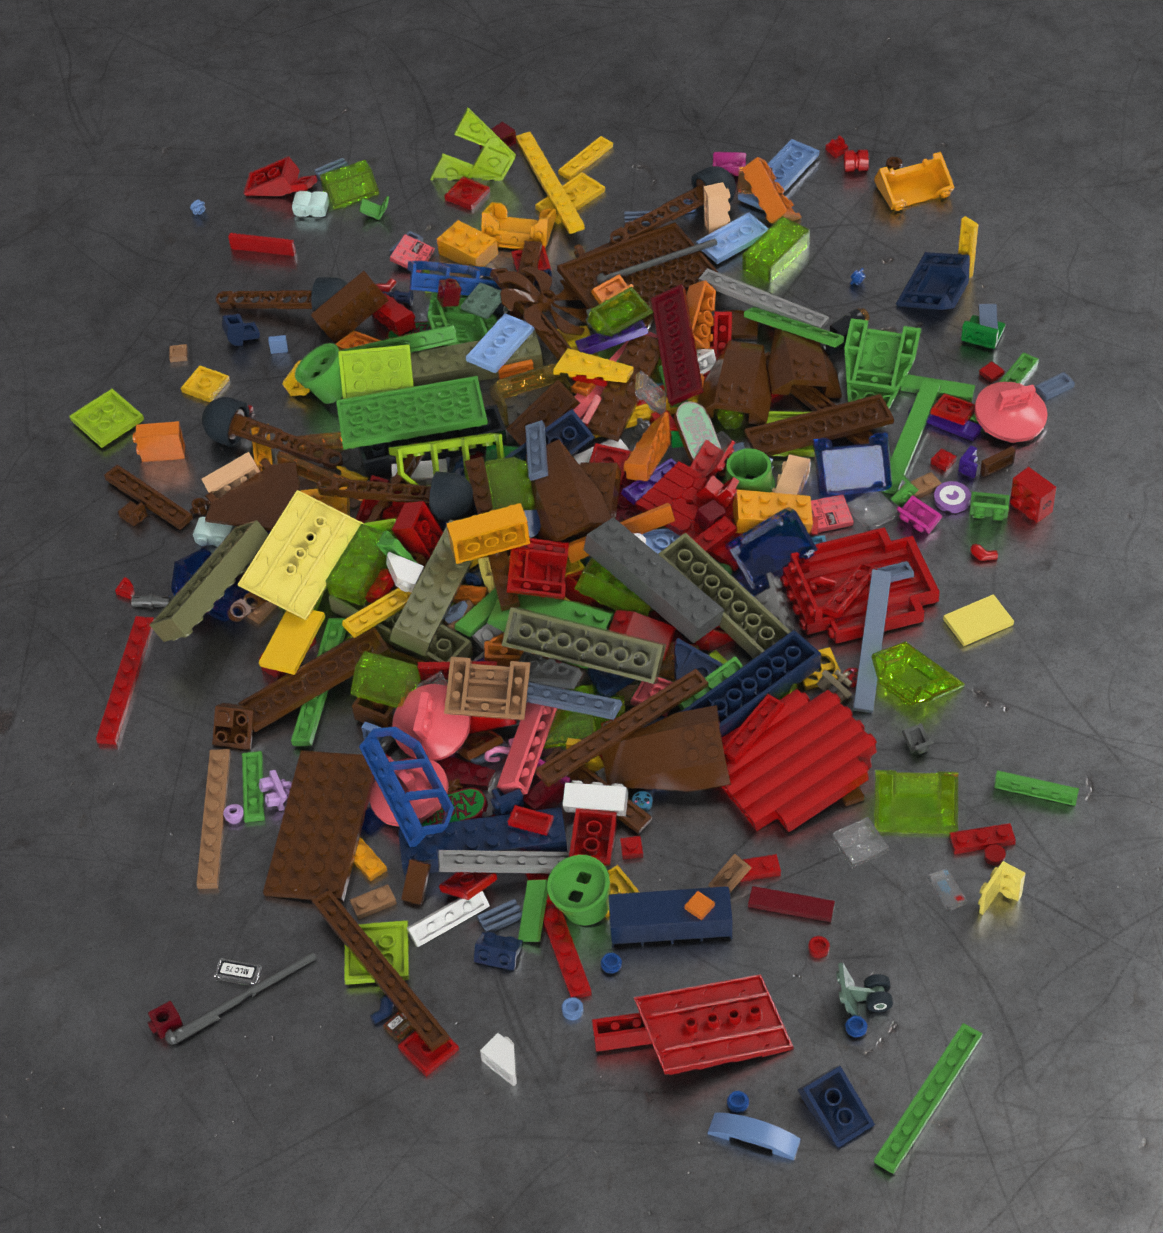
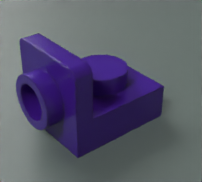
[958,446,978,478]

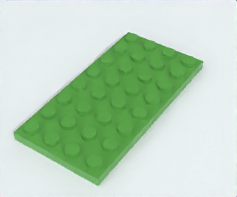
[336,376,488,449]

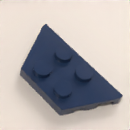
[674,638,723,681]
[587,668,636,698]

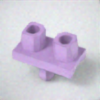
[259,770,292,811]

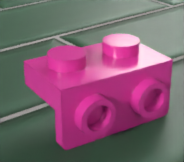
[713,152,746,176]
[896,495,942,534]

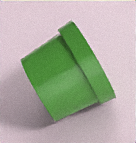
[295,343,343,404]
[722,448,776,496]
[547,855,610,926]

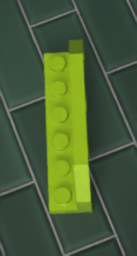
[389,433,504,486]

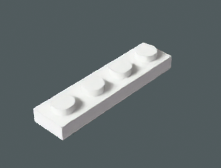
[407,891,490,947]

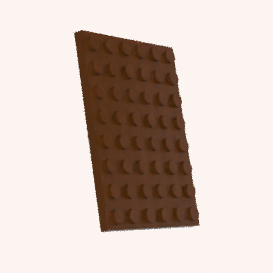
[557,222,719,330]

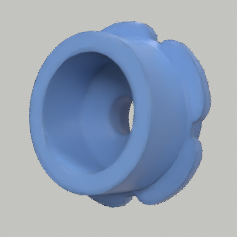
[190,200,205,215]

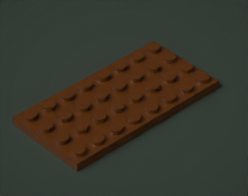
[263,751,374,902]

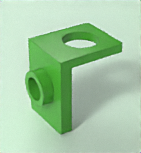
[359,196,389,220]
[891,471,918,508]

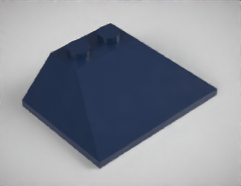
[896,252,970,310]

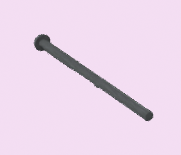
[597,239,717,285]
[165,952,317,1045]

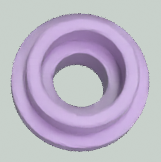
[224,804,244,824]

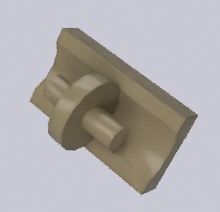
[817,669,852,702]

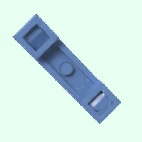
[708,1113,801,1160]

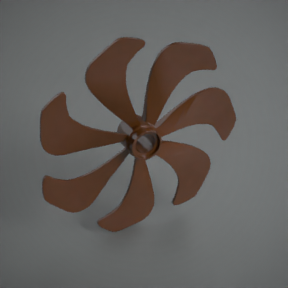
[498,266,588,335]

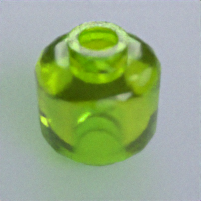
[717,409,744,430]

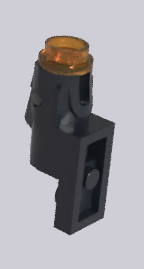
[825,308,870,356]

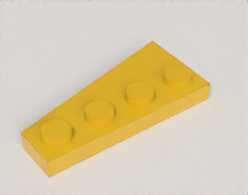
[553,348,634,383]

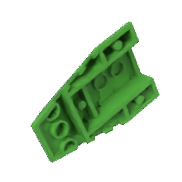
[427,292,497,347]
[844,318,921,408]
[487,594,615,669]

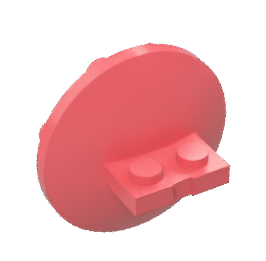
[974,382,1047,443]
[392,684,471,761]
[369,757,448,826]

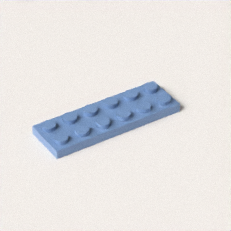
[738,139,819,211]

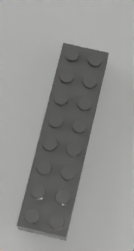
[583,517,724,643]

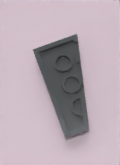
[518,651,582,689]

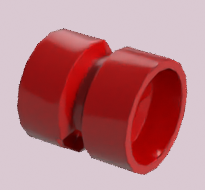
[844,149,869,172]

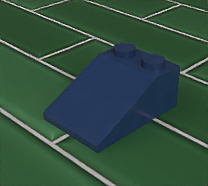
[797,1066,875,1148]

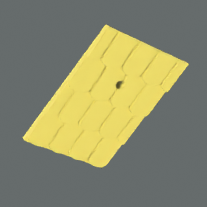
[238,490,364,620]

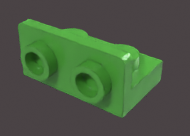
[376,531,417,563]

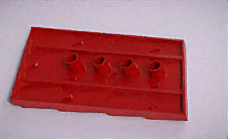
[636,461,768,571]
[633,974,794,1075]

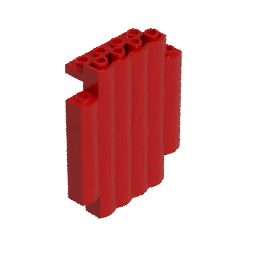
[780,527,940,644]
[720,689,877,833]

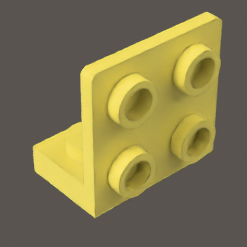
[978,861,1026,915]

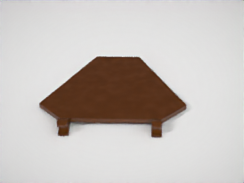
[205,458,300,531]

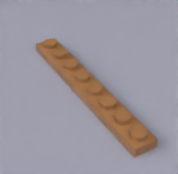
[196,749,231,889]

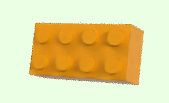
[733,489,813,538]
[446,503,530,564]

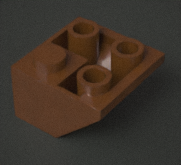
[212,703,254,750]

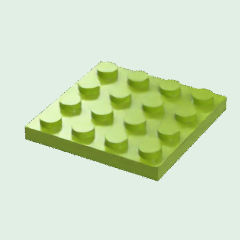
[338,345,414,399]

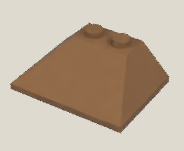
[444,657,531,720]

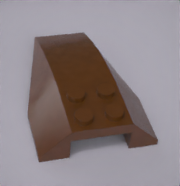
[767,328,842,398]
[697,340,772,425]
[526,439,612,542]
[602,705,731,792]

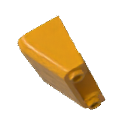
[874,152,955,211]
[481,202,556,250]

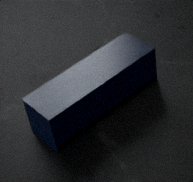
[609,886,733,948]

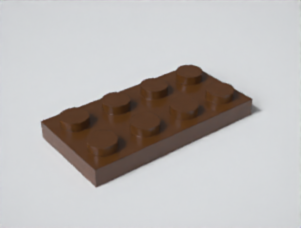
[506,380,580,446]

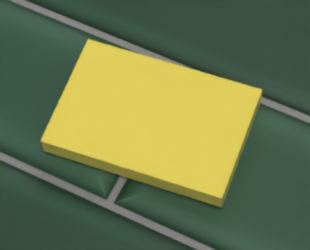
[943,594,1014,647]

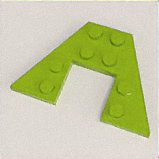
[430,107,516,181]

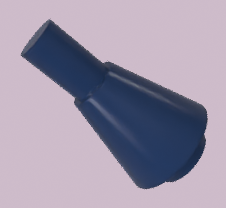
[465,567,483,586]

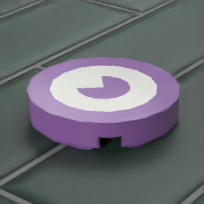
[934,481,971,513]

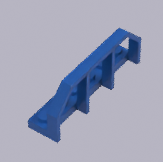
[407,261,501,296]
[359,727,454,847]

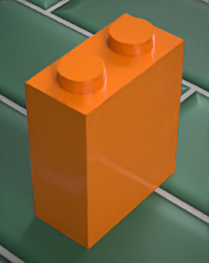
[133,421,186,462]

